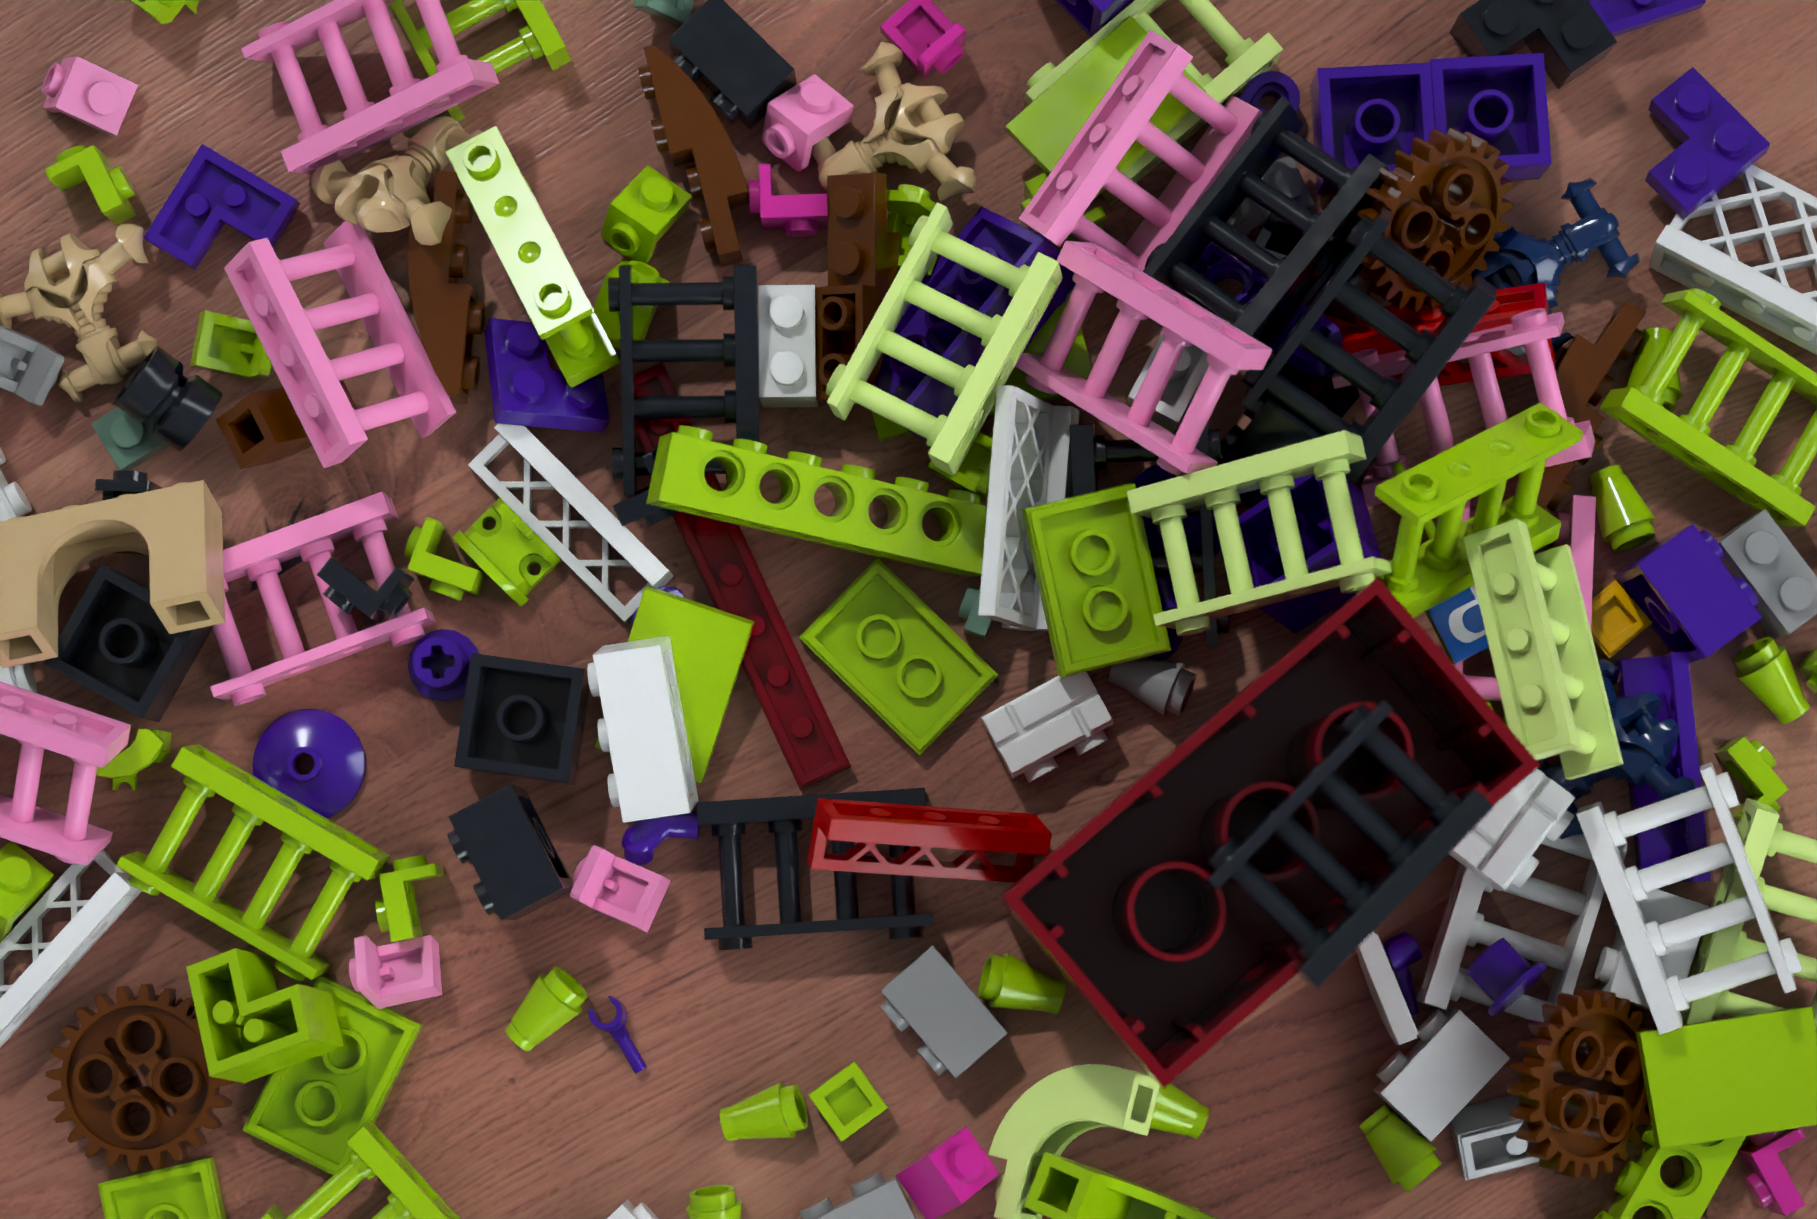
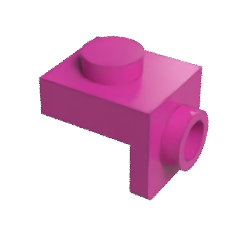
[880,0,966,80]
[749,164,828,237]
[1738,1127,1806,1216]

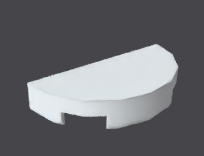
[1356,931,1418,1045]

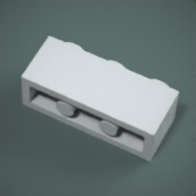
[587,636,699,823]

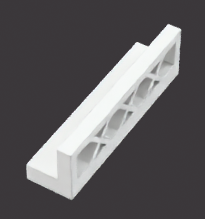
[468,423,673,623]
[0,850,142,1048]

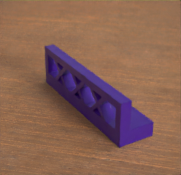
[1617,651,1711,883]

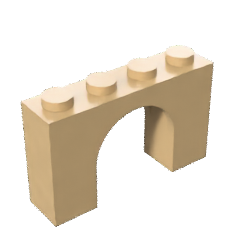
[0,480,225,668]

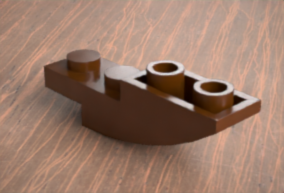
[638,45,749,267]
[407,171,485,404]
[815,172,899,400]
[1537,300,1646,512]

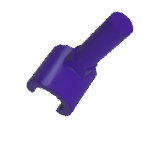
[1383,931,1423,1015]
[589,996,647,1073]

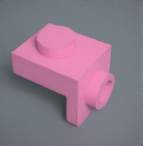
[41,56,138,136]
[762,74,854,172]
[570,845,671,932]
[349,935,442,1009]

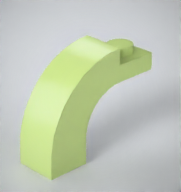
[988,1064,1160,1219]

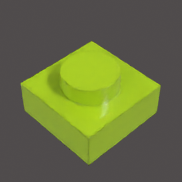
[808,1061,888,1142]

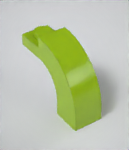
[1024,1152,1218,1219]

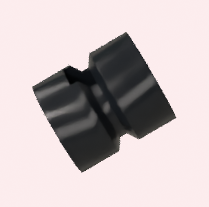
[113,346,223,451]

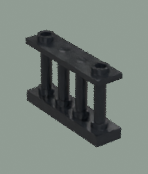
[1143,97,1389,348]
[1241,207,1497,484]
[608,263,760,496]
[1070,422,1229,648]
[1204,701,1494,988]
[697,788,934,950]

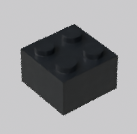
[44,564,212,722]
[454,653,590,785]
[447,784,573,920]

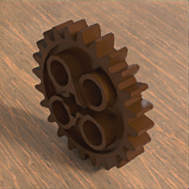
[1357,128,1514,312]
[46,984,236,1171]
[1508,988,1652,1179]

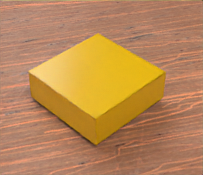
[1591,580,1652,659]

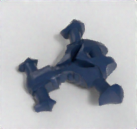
[1471,178,1640,354]
[1537,658,1698,839]

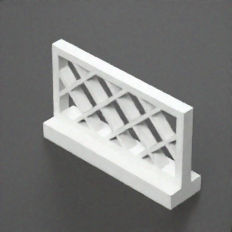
[1648,165,1817,355]
[978,385,1080,632]

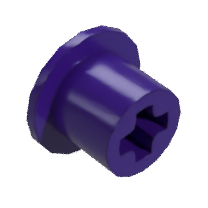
[408,629,479,702]
[1466,938,1547,1017]

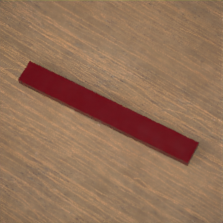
[612,362,851,790]

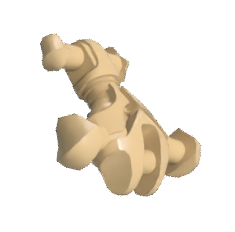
[811,42,977,202]
[312,116,483,246]
[0,224,157,402]

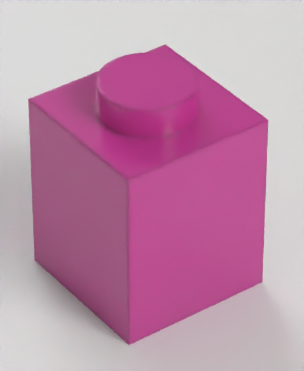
[895,1126,1000,1219]

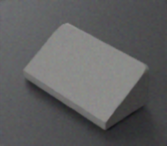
[1449,1095,1540,1181]

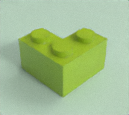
[186,948,344,1083]

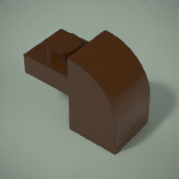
[216,359,357,469]

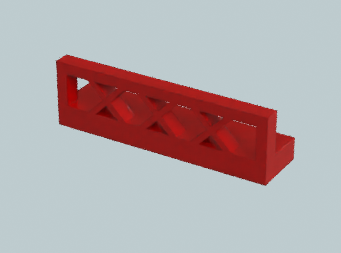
[1323,283,1556,397]
[807,798,1052,883]

